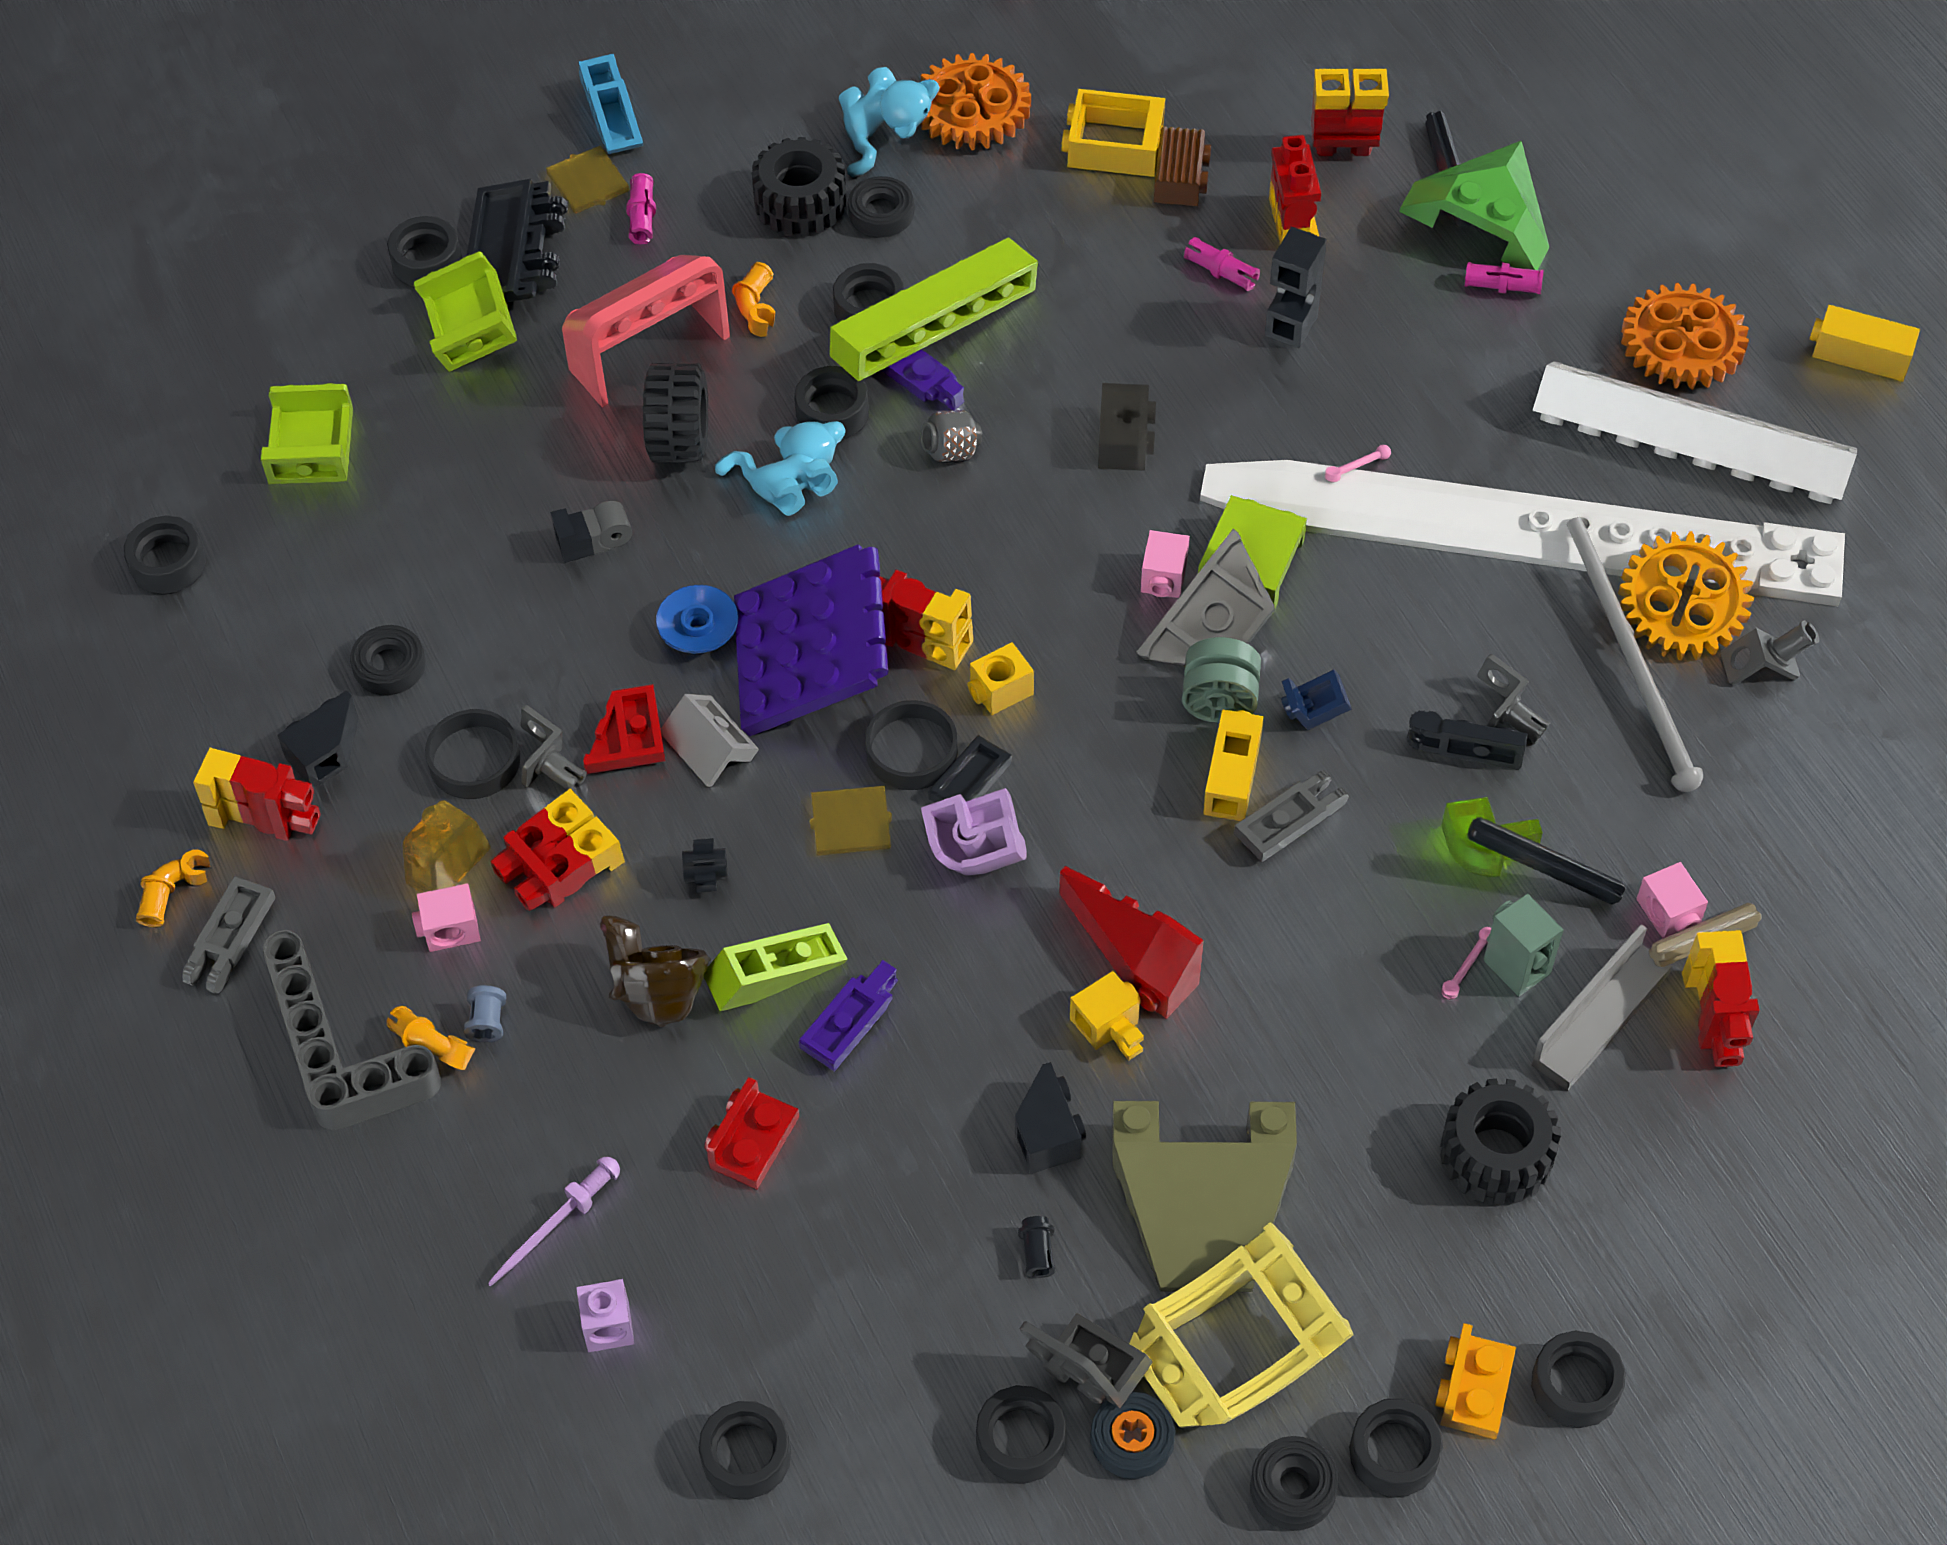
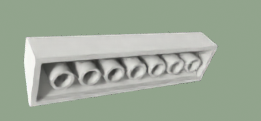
[1533,362,1857,504]

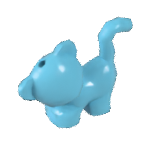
[838,67,940,178]
[715,421,845,516]

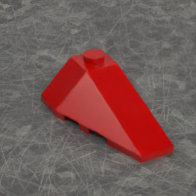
[1060,866,1204,1019]

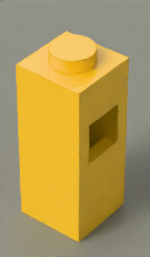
[1809,304,1920,382]
[1203,709,1264,821]

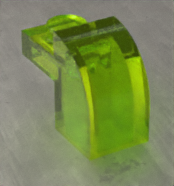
[1441,797,1543,877]

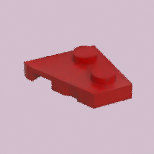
[583,684,666,774]

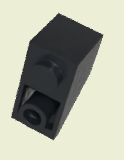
[277,690,359,789]
[1015,1062,1086,1174]

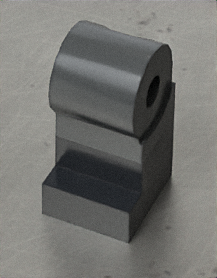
[550,501,633,563]

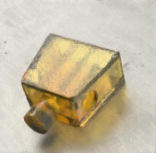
[403,800,491,893]

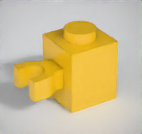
[1070,971,1144,1061]

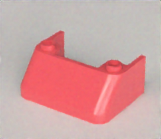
[562,255,730,407]

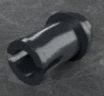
[1018,1216,1056,1278]

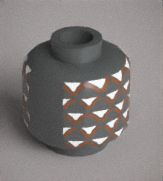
[921,410,982,463]

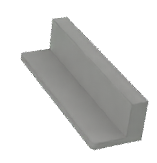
[1531,924,1673,1091]

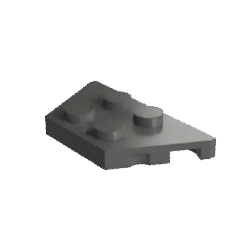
[1136,529,1275,667]

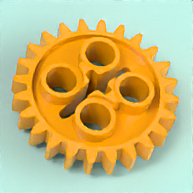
[1618,531,1754,660]

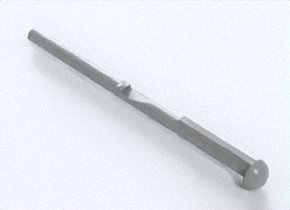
[1567,517,1703,792]

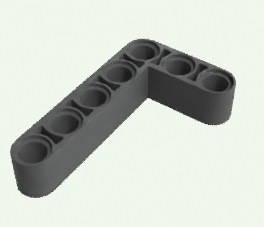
[263,930,441,1130]

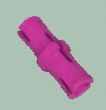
[626,173,656,245]
[1184,237,1260,291]
[1465,262,1544,295]

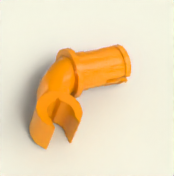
[732,262,776,337]
[136,850,210,928]
[386,1006,476,1070]

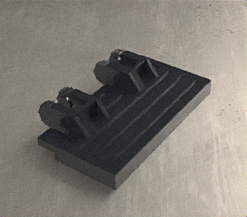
[467,178,568,303]

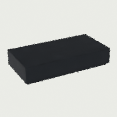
[928,735,1012,803]

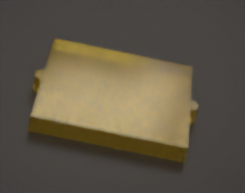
[546,146,630,214]
[810,786,892,856]

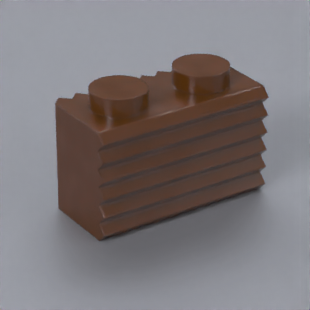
[1154,126,1211,206]

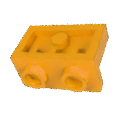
[1435,1323,1516,1440]

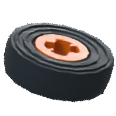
[1090,1392,1176,1479]

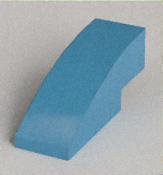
[578,54,643,154]

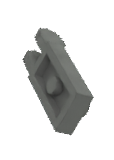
[1234,770,1350,863]
[182,876,276,994]

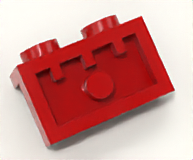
[704,1077,799,1190]

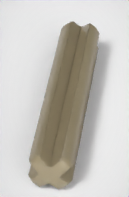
[1649,903,1761,967]

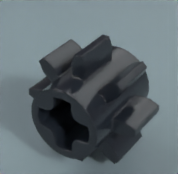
[682,838,728,893]

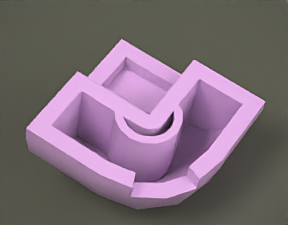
[921,788,1027,876]

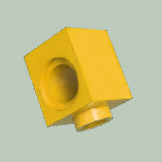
[967,642,1034,715]

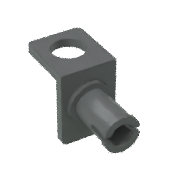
[1721,620,1819,685]
[1477,654,1550,744]
[520,705,587,792]

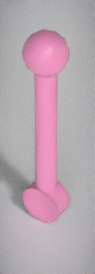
[1325,445,1391,482]
[1441,927,1491,999]

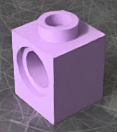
[577,1279,635,1353]

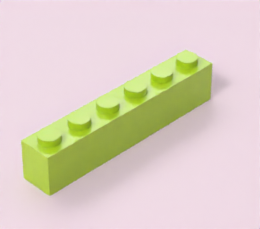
[830,237,1038,382]

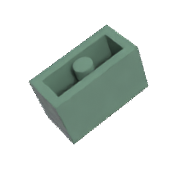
[1483,893,1564,997]

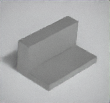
[661,694,759,786]

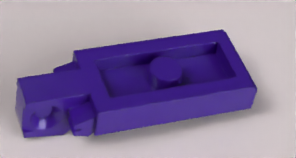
[881,349,965,410]
[799,960,898,1072]

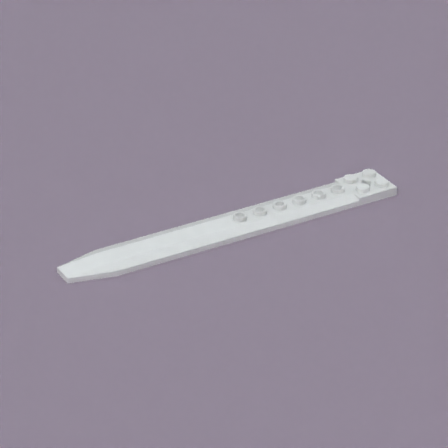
[1200,460,1845,607]

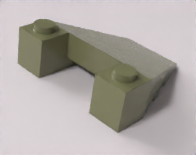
[1112,1101,1297,1292]

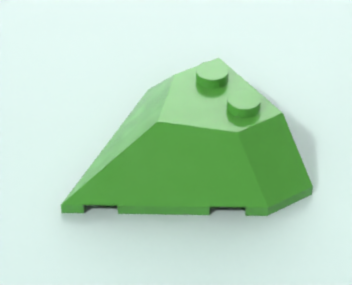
[1399,141,1549,270]

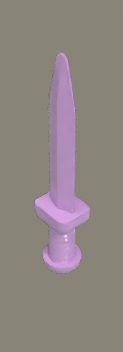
[488,1157,620,1286]

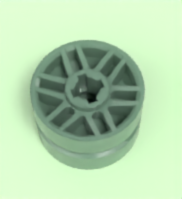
[1182,637,1261,723]

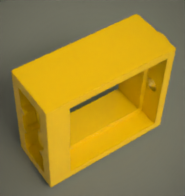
[1061,89,1165,177]

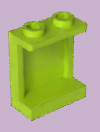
[414,252,518,372]
[261,383,353,484]
[1198,495,1307,615]

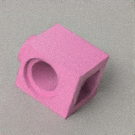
[1141,530,1190,598]
[1636,862,1708,939]
[412,883,481,952]

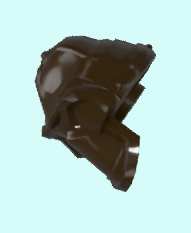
[600,915,711,1027]

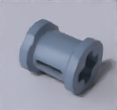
[464,985,507,1042]

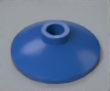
[656,585,738,654]

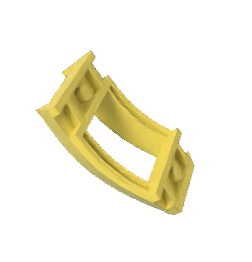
[1129,1222,1353,1428]

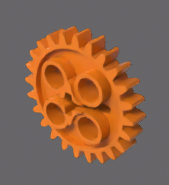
[921,53,1031,150]
[1621,283,1749,390]

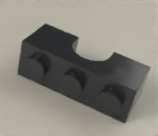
[1265,226,1327,348]

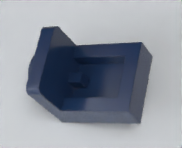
[1281,669,1352,730]

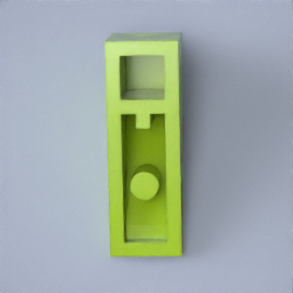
[703,923,848,1011]

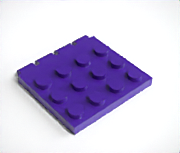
[734,544,888,736]

